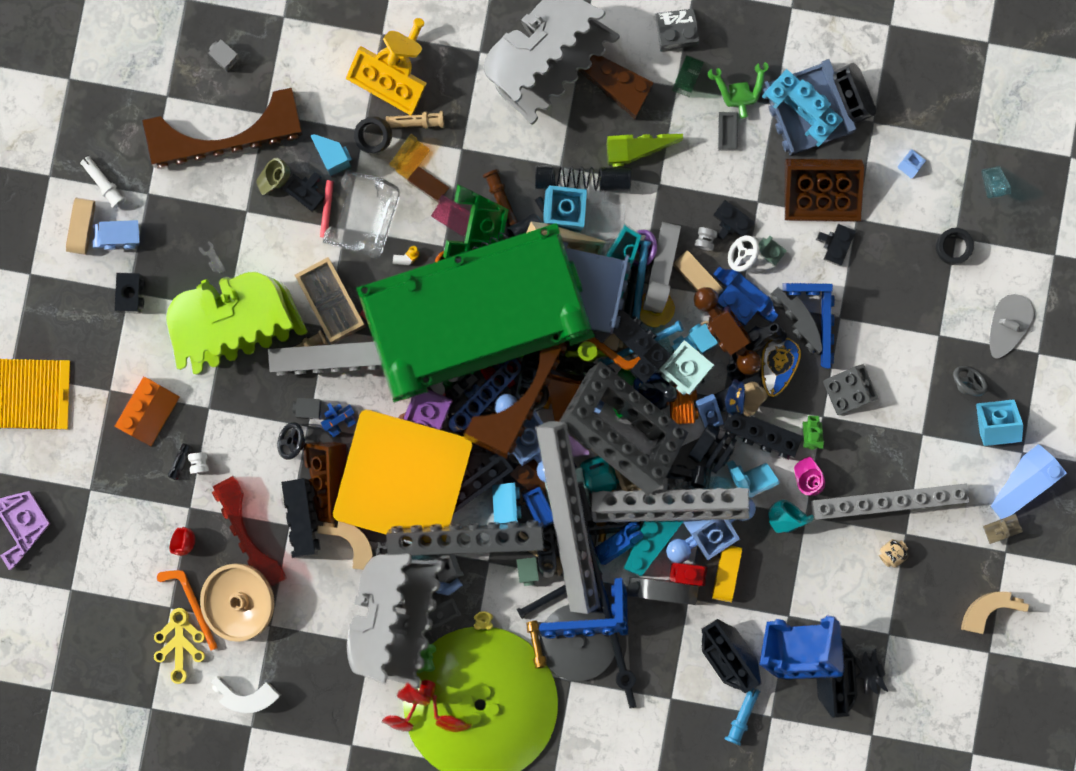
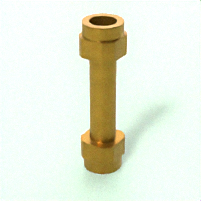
[526,621,547,669]

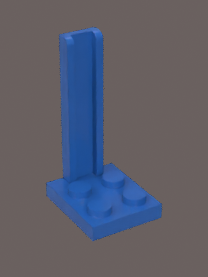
[782,283,835,368]
[539,578,628,639]

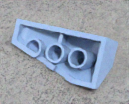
[990,444,1067,519]

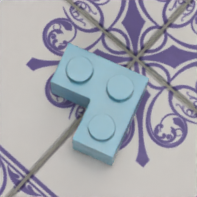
[671,323,718,355]

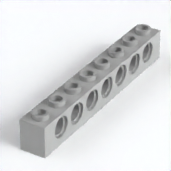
[811,483,969,520]
[591,488,749,522]

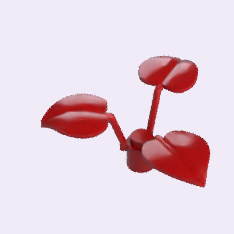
[382,680,472,732]

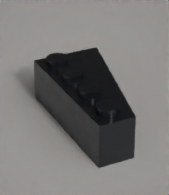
[281,478,321,558]

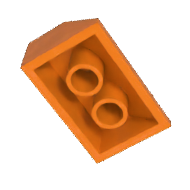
[115,376,180,446]

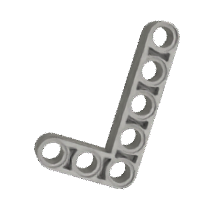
[643,222,681,314]

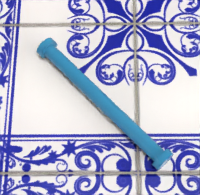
[632,240,651,320]
[598,320,684,366]

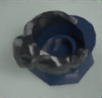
[633,373,677,410]

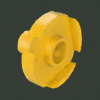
[640,293,675,328]

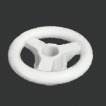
[728,235,759,272]

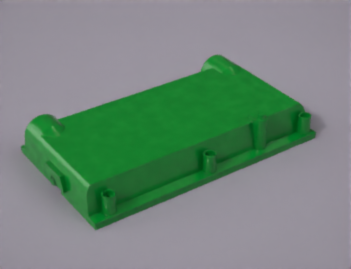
[357,223,595,403]

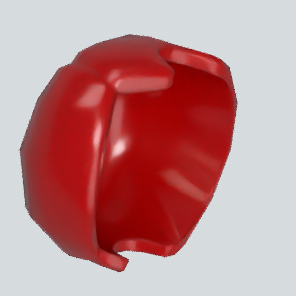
[169,527,195,556]

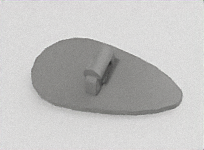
[989,294,1034,359]

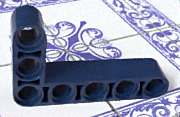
[449,358,521,433]

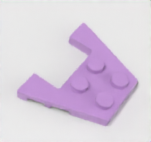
[0,491,50,570]

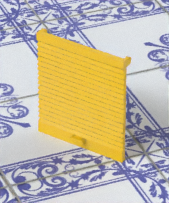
[0,359,70,429]

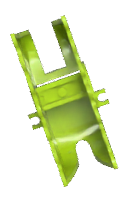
[166,272,308,375]

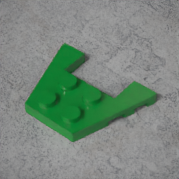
[443,185,509,259]

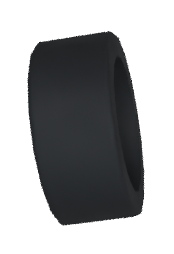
[354,117,392,153]
[936,228,974,265]

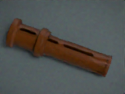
[483,169,518,227]

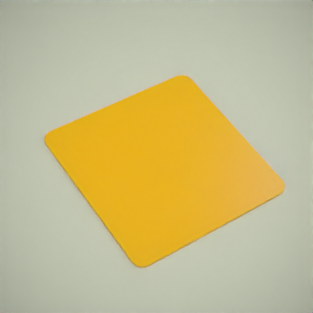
[333,410,472,543]

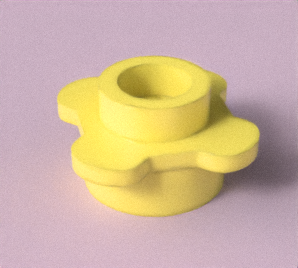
[474,611,493,630]

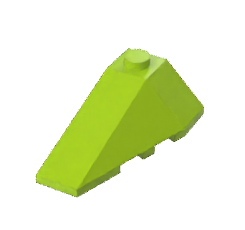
[606,134,683,168]

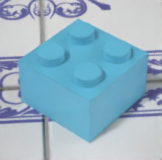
[543,185,587,232]

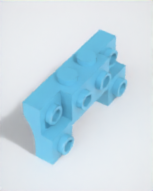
[762,69,843,147]

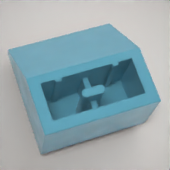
[492,483,521,524]

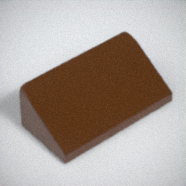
[407,166,449,203]

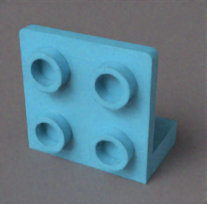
[726,460,780,498]

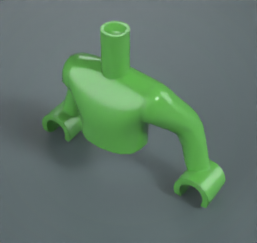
[708,62,769,119]

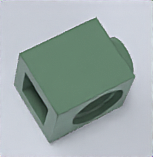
[517,557,539,586]

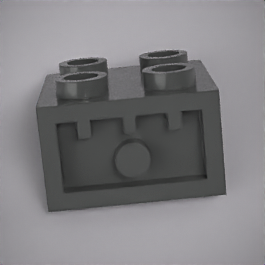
[823,364,878,415]

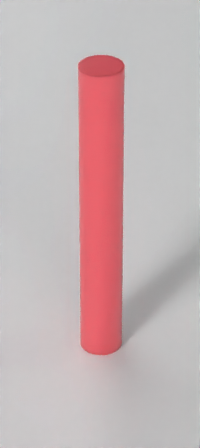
[320,180,334,238]

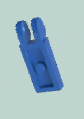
[594,521,644,565]

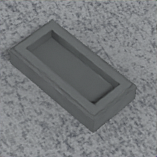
[718,112,738,151]

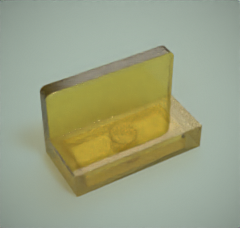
[389,134,430,179]

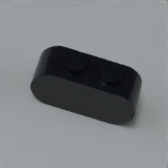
[833,63,876,123]

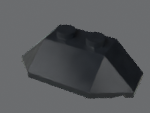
[702,619,761,693]
[816,638,857,718]

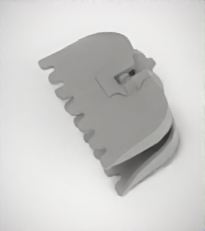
[484,0,620,125]
[347,554,444,689]

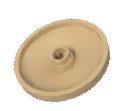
[200,563,274,641]

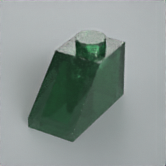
[672,55,704,97]

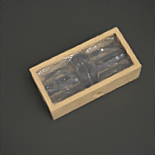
[295,257,366,345]

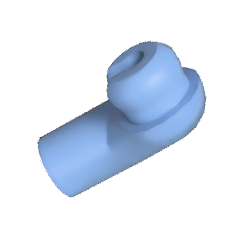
[436,578,463,596]

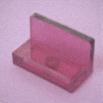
[431,195,471,236]

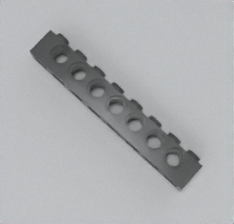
[386,520,545,555]

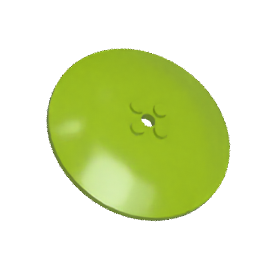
[403,627,558,771]

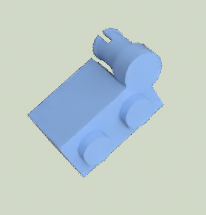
[92,220,139,250]

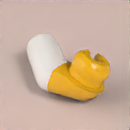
[393,246,419,265]

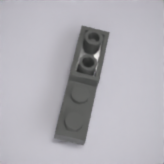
[771,287,822,355]

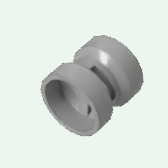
[694,227,718,251]

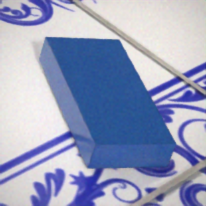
[522,487,554,528]

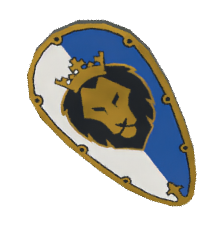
[761,338,801,398]

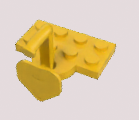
[346,18,427,115]

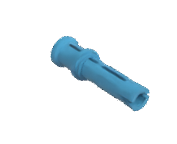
[725,688,761,746]

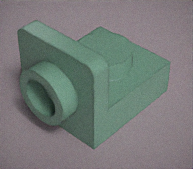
[758,236,787,266]

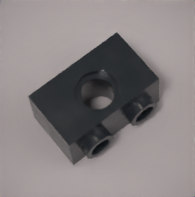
[115,273,145,314]

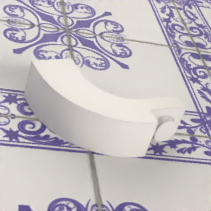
[211,676,281,713]

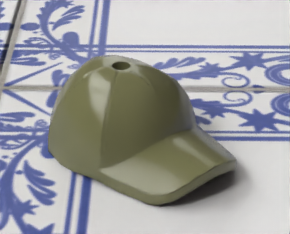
[257,158,291,196]

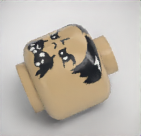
[879,539,908,568]

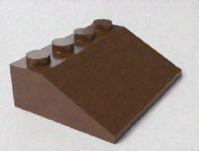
[784,159,864,221]

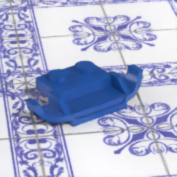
[714,267,778,325]

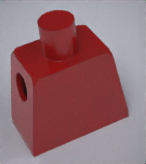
[669,563,708,586]

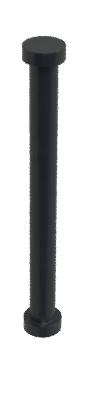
[516,570,603,619]

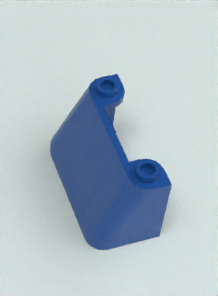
[759,616,844,679]

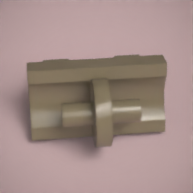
[983,514,1023,544]

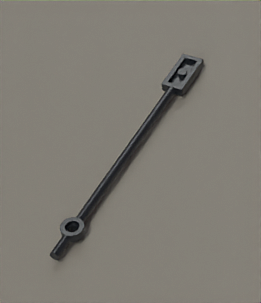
[578,482,637,708]

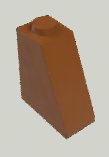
[548,374,582,422]

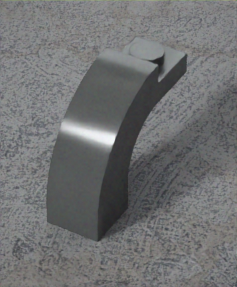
[627,577,699,605]

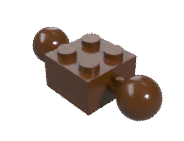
[694,287,762,375]

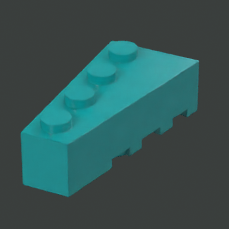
[605,224,641,298]
[623,504,685,576]

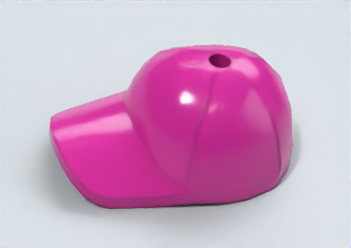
[794,457,825,496]

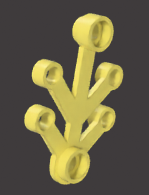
[154,608,205,684]

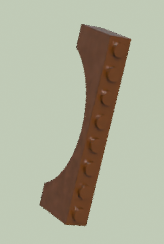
[142,87,303,169]
[465,335,569,459]

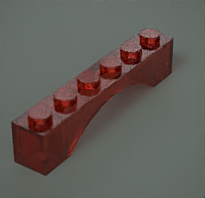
[212,476,288,587]

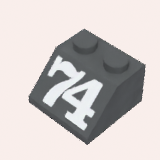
[655,9,699,51]

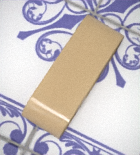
[66,198,95,255]
[673,251,724,296]

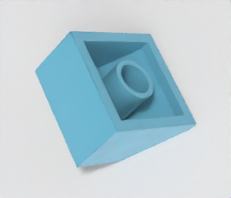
[311,134,352,176]
[976,399,1023,446]

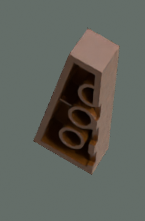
[578,55,654,120]

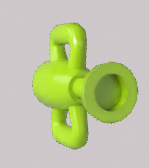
[565,341,608,363]

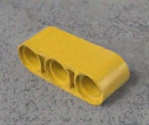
[712,545,742,603]

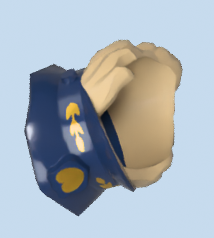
[725,379,768,416]

